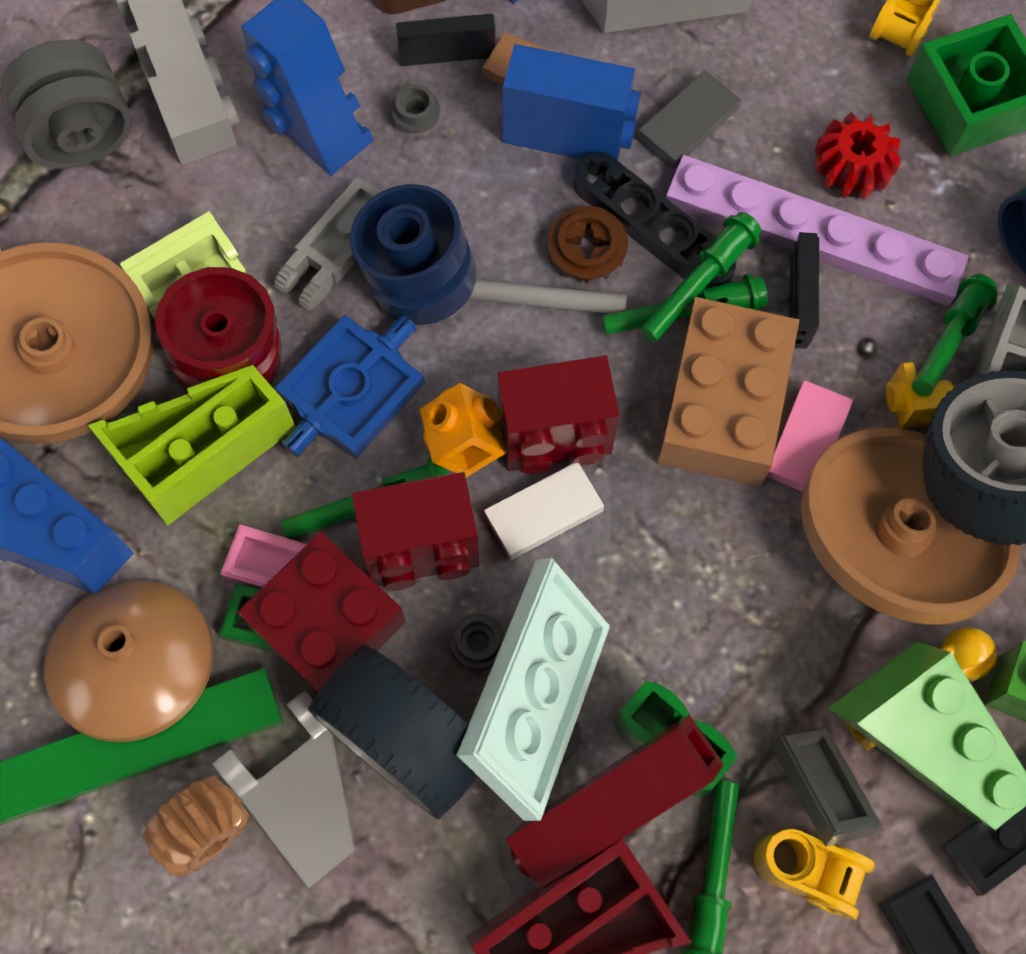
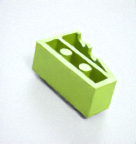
[88,364,296,526]

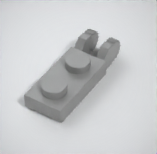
[274,177,381,311]

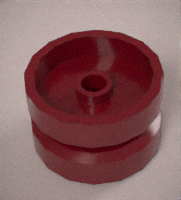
[155,267,282,394]

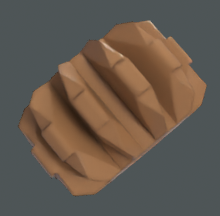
[142,776,249,877]

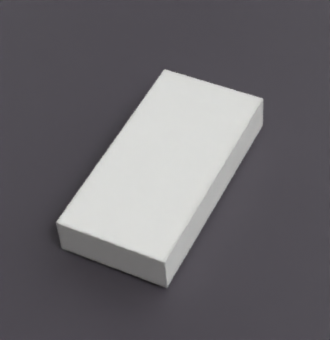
[484,463,604,561]

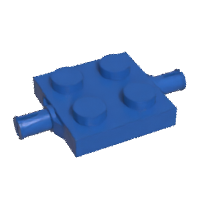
[274,314,425,459]

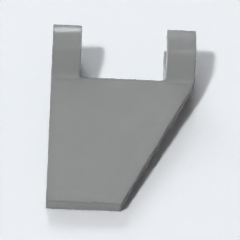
[212,691,355,889]

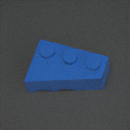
[241,0,374,176]
[0,437,134,594]

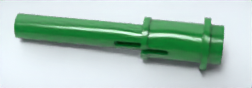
[640,212,761,343]
[601,273,768,335]
[912,274,998,396]
[281,457,448,539]
[680,781,740,954]

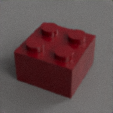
[497,355,620,474]
[352,471,479,591]
[238,531,406,694]

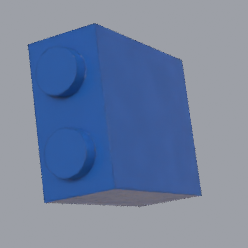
[502,44,641,161]

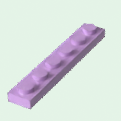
[666,155,969,307]

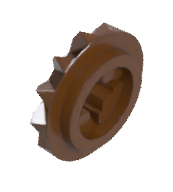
[547,206,628,284]

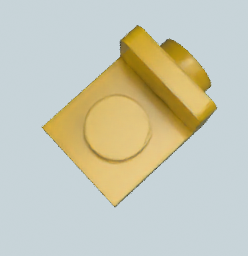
[886,362,956,429]

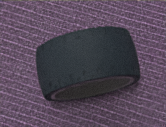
[923,370,1026,546]
[308,645,478,820]

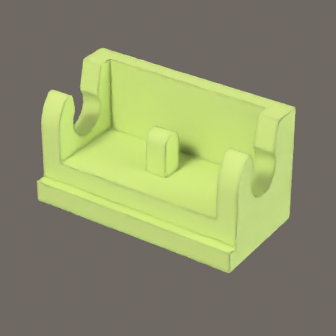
[119,211,246,321]

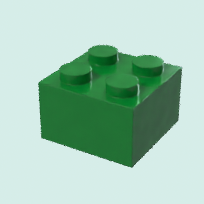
[906,14,1026,157]

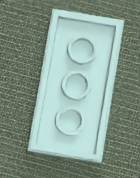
[457,558,610,821]

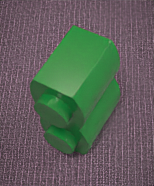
[614,681,737,798]

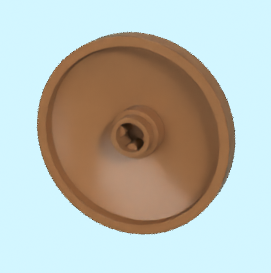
[0,242,154,444]
[801,428,1021,625]

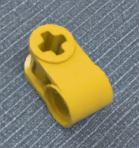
[869,0,941,58]
[753,829,875,921]

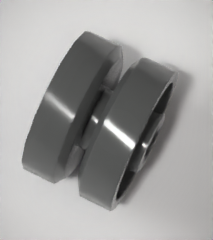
[0,39,133,169]

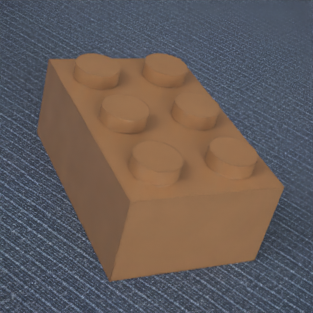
[657,297,800,487]

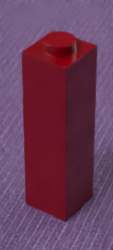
[505,714,724,890]

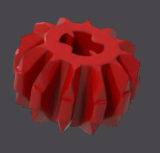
[814,112,901,201]

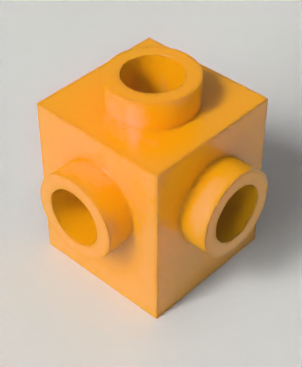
[420,383,507,478]

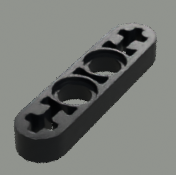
[574,152,737,288]

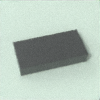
[638,70,741,169]
[772,727,881,847]

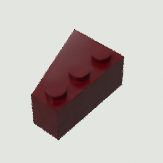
[466,838,691,954]

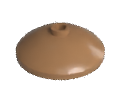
[44,580,214,743]

